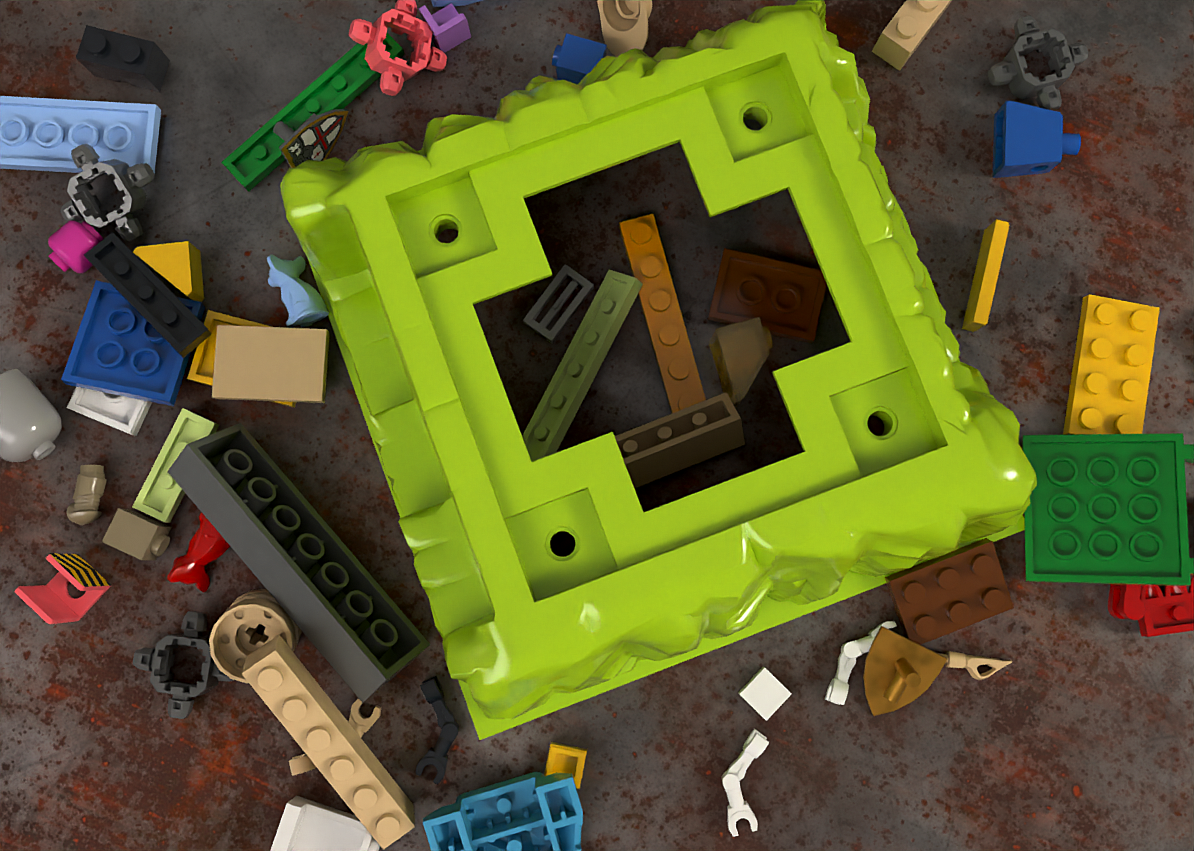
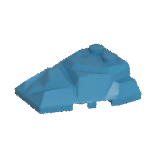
[423,772,583,851]

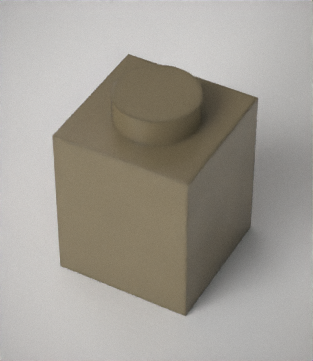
[102,508,172,560]

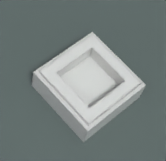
[738,667,792,721]

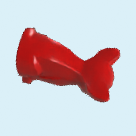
[167,512,230,592]

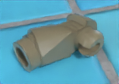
[66,465,107,525]

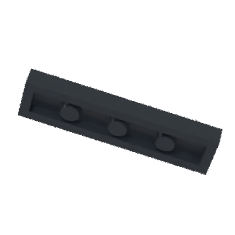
[84,232,211,358]

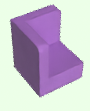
[418,3,471,53]

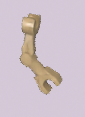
[289,698,382,776]

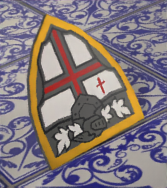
[273,109,348,168]

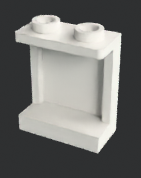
[270,796,380,851]

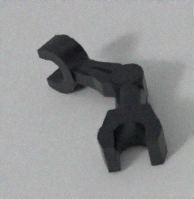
[415,676,459,785]

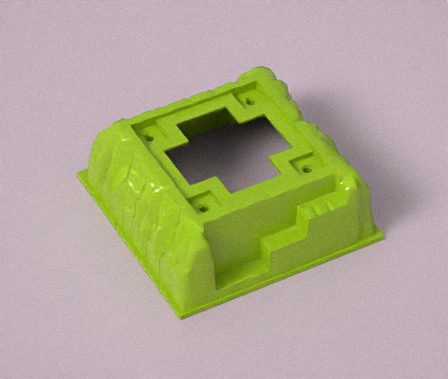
[280,0,1037,740]

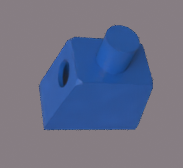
[992,101,1081,178]

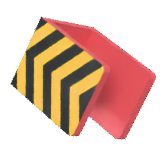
[14,553,112,624]

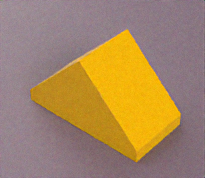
[133,241,204,302]

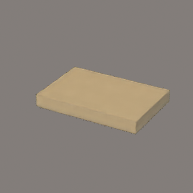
[212,325,330,403]

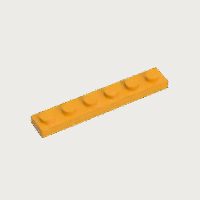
[619,214,706,414]

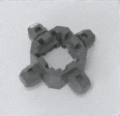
[987,15,1088,111]
[60,144,155,242]
[133,611,233,719]

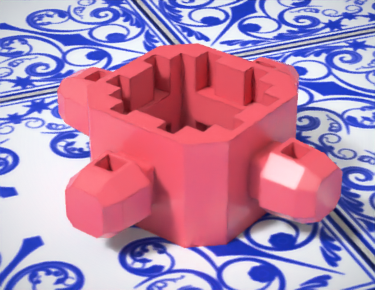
[348,0,447,96]

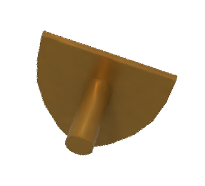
[863,626,947,716]

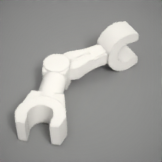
[825,621,897,705]
[722,729,769,837]

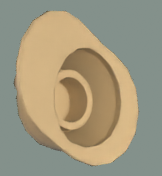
[597,0,652,57]

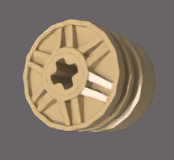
[209,589,302,683]

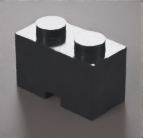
[76,25,170,92]

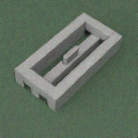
[523,264,594,343]

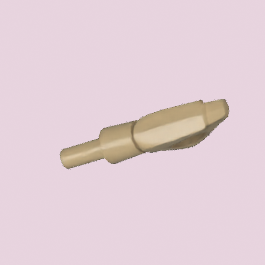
[938,651,1012,680]

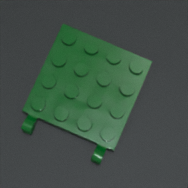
[1022,433,1194,586]

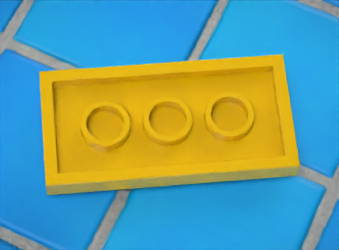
[1063,294,1160,435]

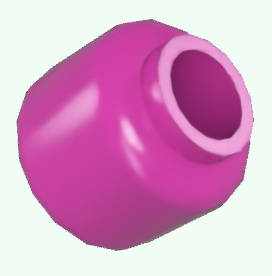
[48,220,103,274]

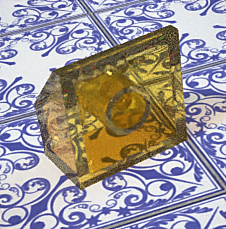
[709,317,772,408]

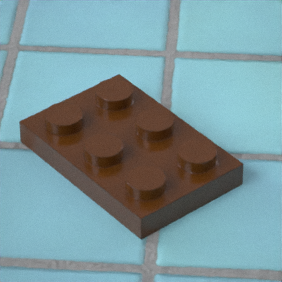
[707,248,827,343]
[885,538,1014,645]

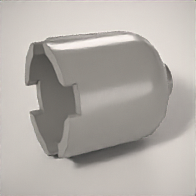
[0,369,62,462]

